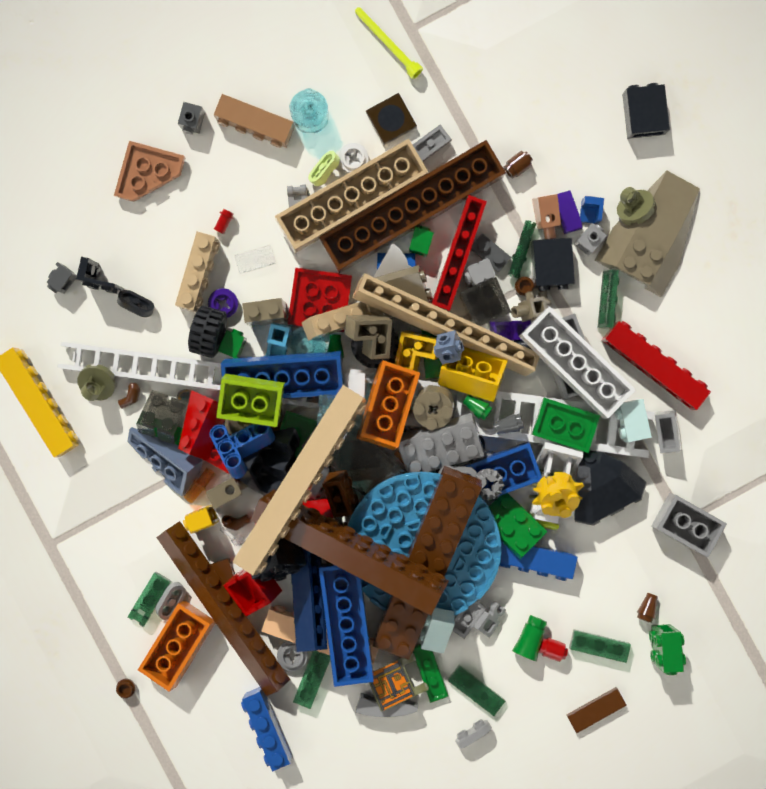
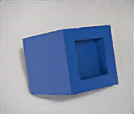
[580,196,604,224]

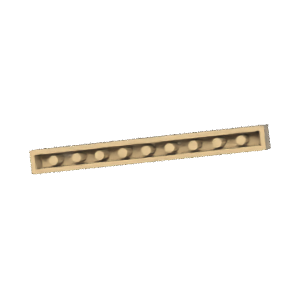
[352,274,539,377]
[232,385,366,575]

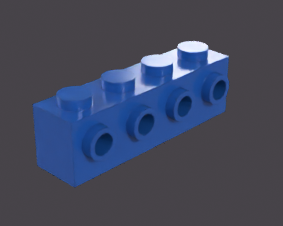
[241,687,292,772]

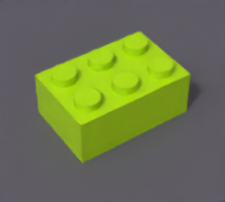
[217,374,285,427]

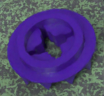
[208,288,239,318]

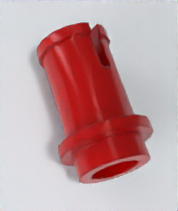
[213,208,234,234]

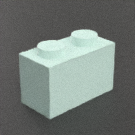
[614,399,652,442]
[418,608,455,654]

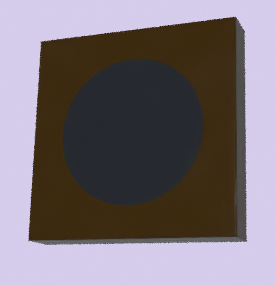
[365,93,417,145]

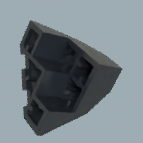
[239,428,300,496]
[574,450,647,526]

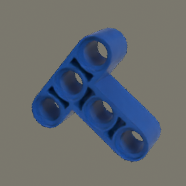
[209,424,275,479]

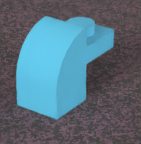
[265,322,292,356]

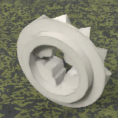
[338,143,369,172]

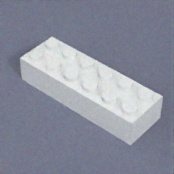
[519,306,636,419]

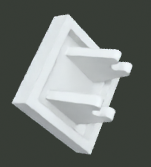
[536,442,583,478]

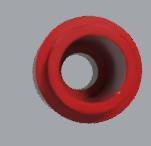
[539,637,568,662]

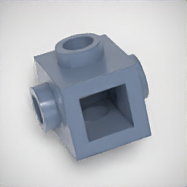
[434,330,464,364]

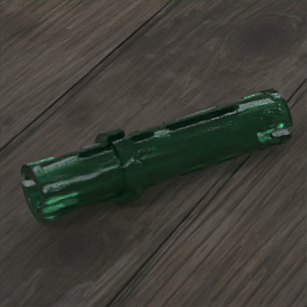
[508,220,537,279]

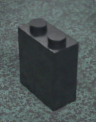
[622,83,670,139]
[531,238,575,291]

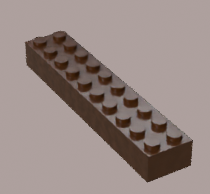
[319,140,506,274]
[373,466,482,660]
[250,490,449,615]

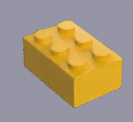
[438,347,508,402]

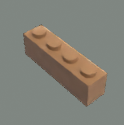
[213,94,295,148]

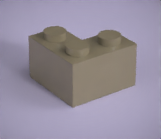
[345,314,392,359]

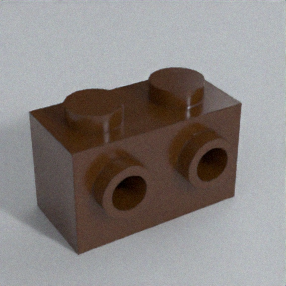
[322,470,358,518]

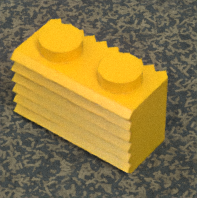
[183,505,219,534]

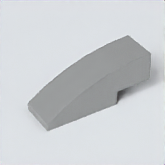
[356,693,418,717]

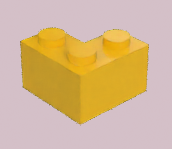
[395,330,439,372]

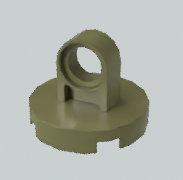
[617,187,656,225]
[77,364,117,401]

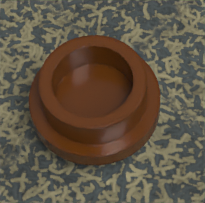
[515,277,534,296]
[116,678,136,698]

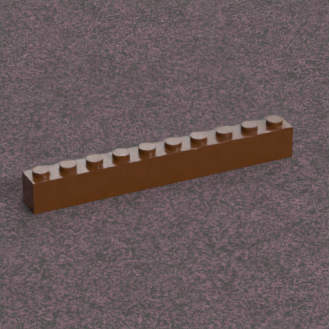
[156,521,291,696]

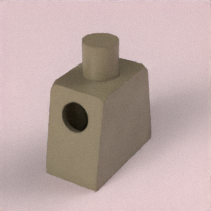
[205,478,248,509]

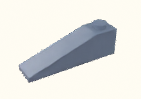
[127,427,203,496]

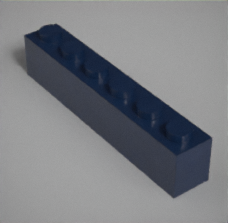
[291,548,328,652]

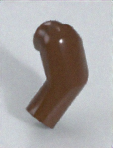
[118,383,141,409]
[221,514,251,531]

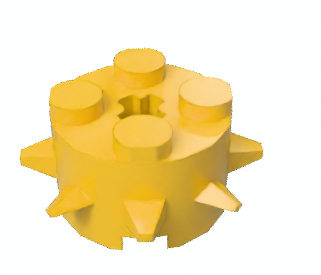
[532,472,584,518]

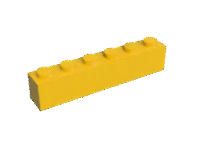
[0,347,79,458]

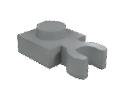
[474,601,506,638]

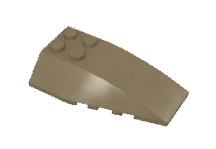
[594,170,700,297]

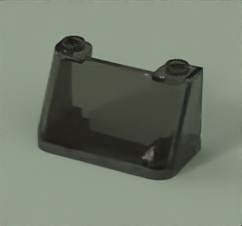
[329,425,407,496]

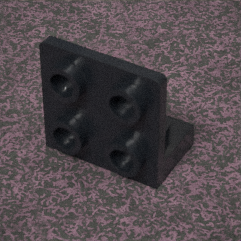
[76,256,125,294]

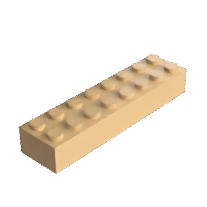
[275,139,428,253]

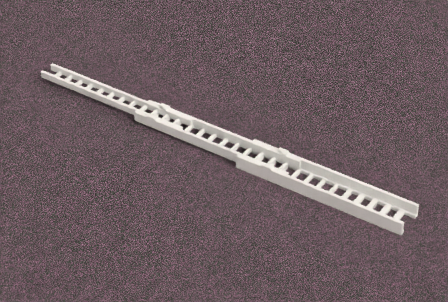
[57,341,654,458]

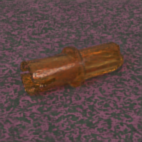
[184,467,216,503]

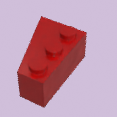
[178,390,225,461]

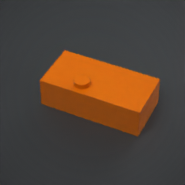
[357,360,420,450]
[138,601,215,692]

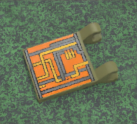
[369,653,429,712]

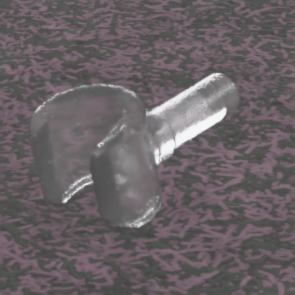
[220,526,246,546]

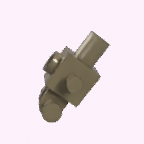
[511,291,553,322]

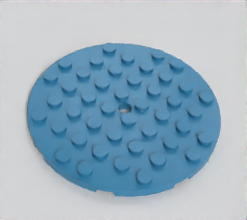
[348,472,501,616]

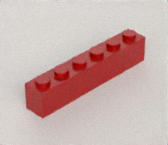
[431,195,487,312]
[601,321,711,410]

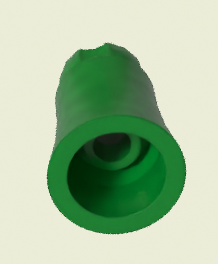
[512,615,547,662]

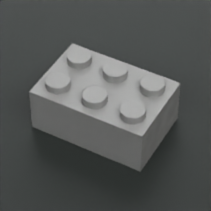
[651,493,727,557]

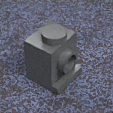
[47,262,77,294]

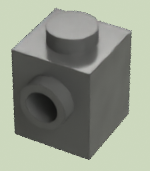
[177,102,205,135]

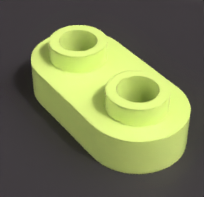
[308,151,340,186]

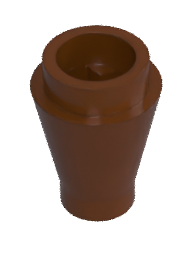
[637,593,658,623]

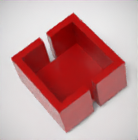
[223,569,283,616]

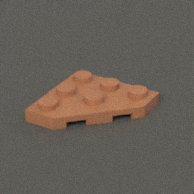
[114,141,186,202]

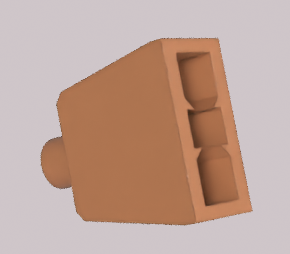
[532,194,561,239]

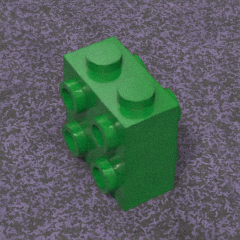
[649,624,686,675]

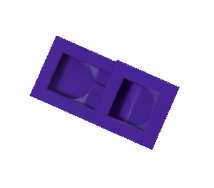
[557,190,583,234]
[490,320,531,341]

